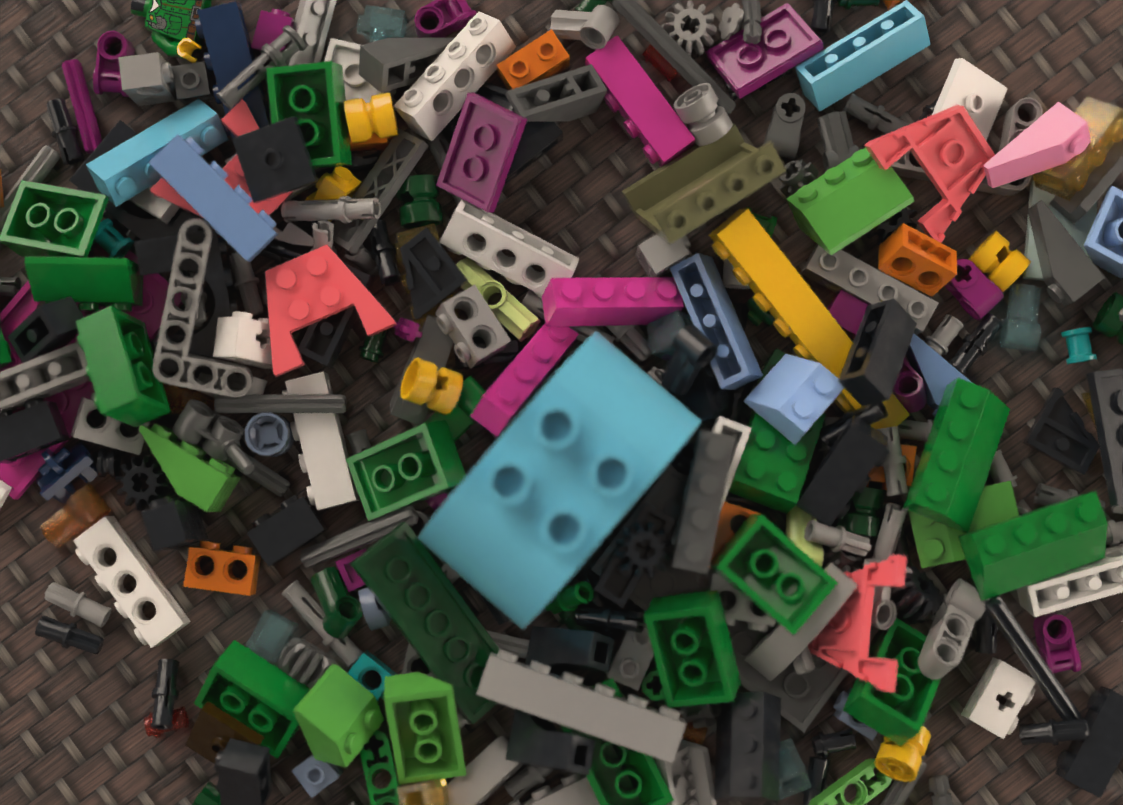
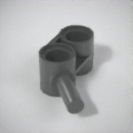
[172,399,255,475]

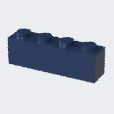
[195,1,271,141]

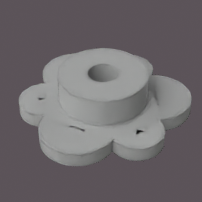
[718,3,744,40]

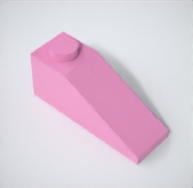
[983,102,1091,188]

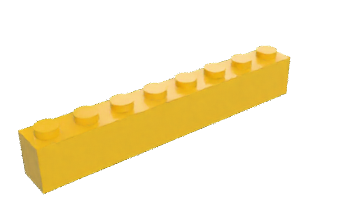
[709,209,910,429]

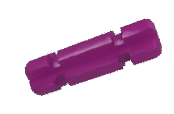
[393,317,423,342]

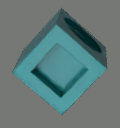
[348,650,398,701]

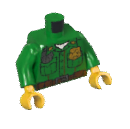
[131,0,212,63]

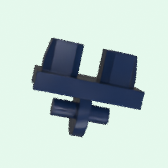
[36,441,98,504]

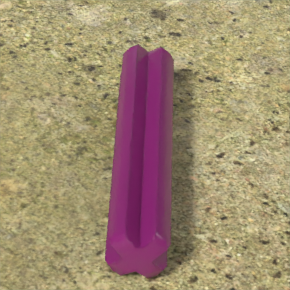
[62,59,102,154]

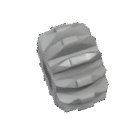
[662,0,717,56]

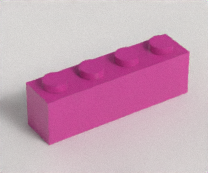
[585,35,696,167]
[541,277,684,327]
[471,323,579,437]

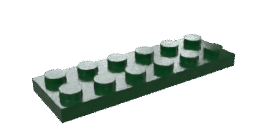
[350,522,499,724]

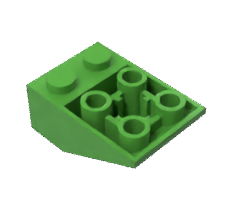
[139,423,241,512]

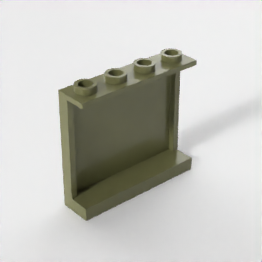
[622,123,786,244]

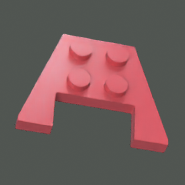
[150,99,293,218]
[864,105,995,243]
[265,244,397,377]
[808,554,907,692]

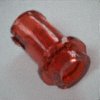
[642,44,679,82]
[144,706,189,738]

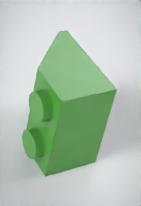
[293,664,384,768]

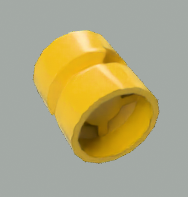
[344,92,399,144]
[968,230,1031,292]
[400,358,463,415]
[874,726,931,782]

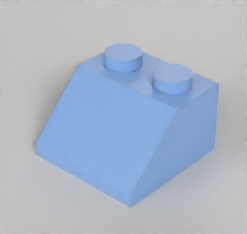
[1084,186,1123,279]
[743,354,844,445]

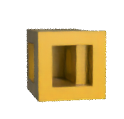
[306,166,362,222]

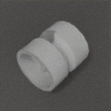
[673,83,733,146]

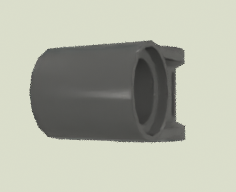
[763,93,805,160]

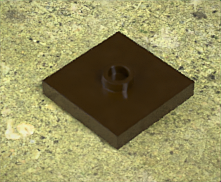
[185,701,264,764]

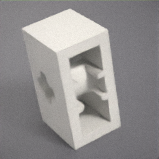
[213,311,273,369]
[961,657,1036,739]

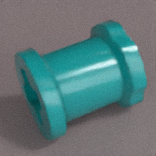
[92,218,134,258]
[1061,327,1097,364]

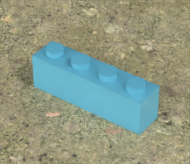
[795,0,931,112]
[86,98,228,207]

